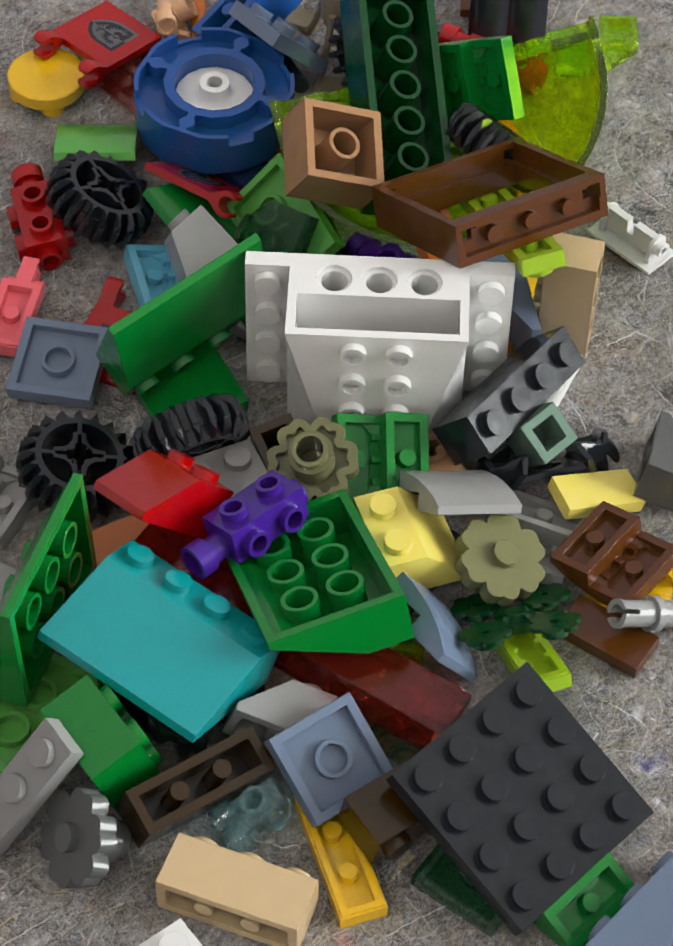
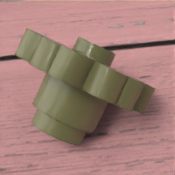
[266,417,359,501]
[454,514,545,606]

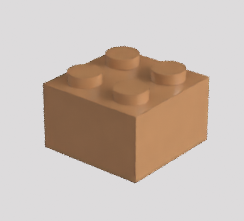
[282,97,384,209]

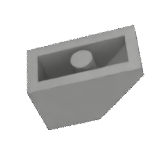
[221,679,338,749]

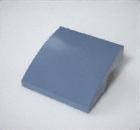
[396,572,477,682]

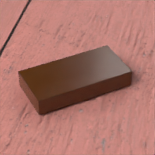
[563,594,660,678]

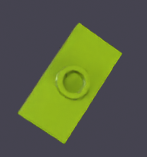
[495,632,572,692]

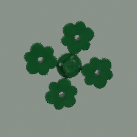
[450,583,582,651]

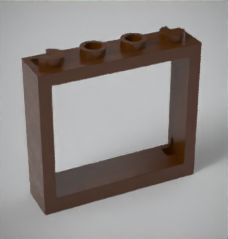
[371,137,608,269]

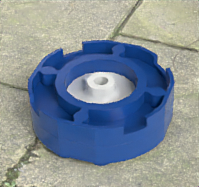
[134,27,295,176]

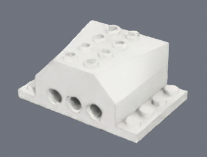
[245,251,515,431]

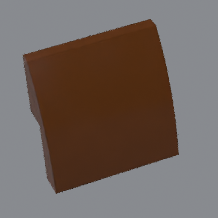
[550,501,673,614]

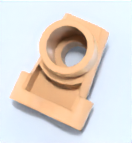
[151,0,198,41]

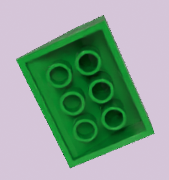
[96,233,263,397]
[0,473,97,707]
[226,488,415,654]

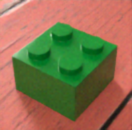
[40,674,163,815]

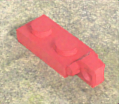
[0,256,45,357]

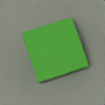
[54,124,139,161]

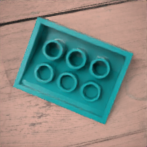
[37,540,280,743]

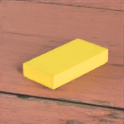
[547,469,646,520]

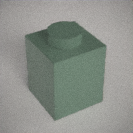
[506,402,578,467]

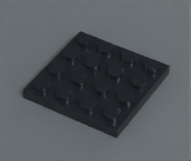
[386,662,654,936]

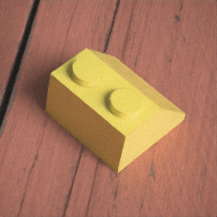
[353,486,461,589]

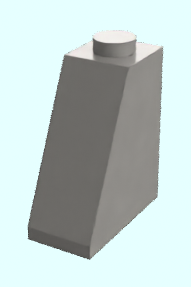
[164,205,238,282]

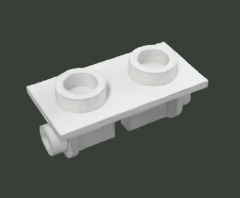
[587,202,673,275]

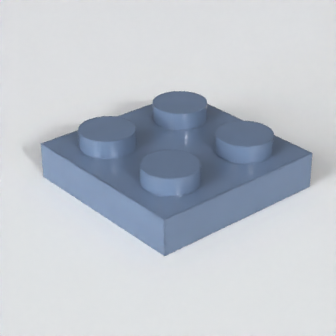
[228,0,330,74]
[6,316,108,409]
[264,692,393,827]

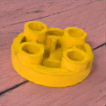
[7,48,86,117]

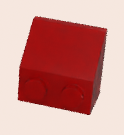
[93,449,234,539]

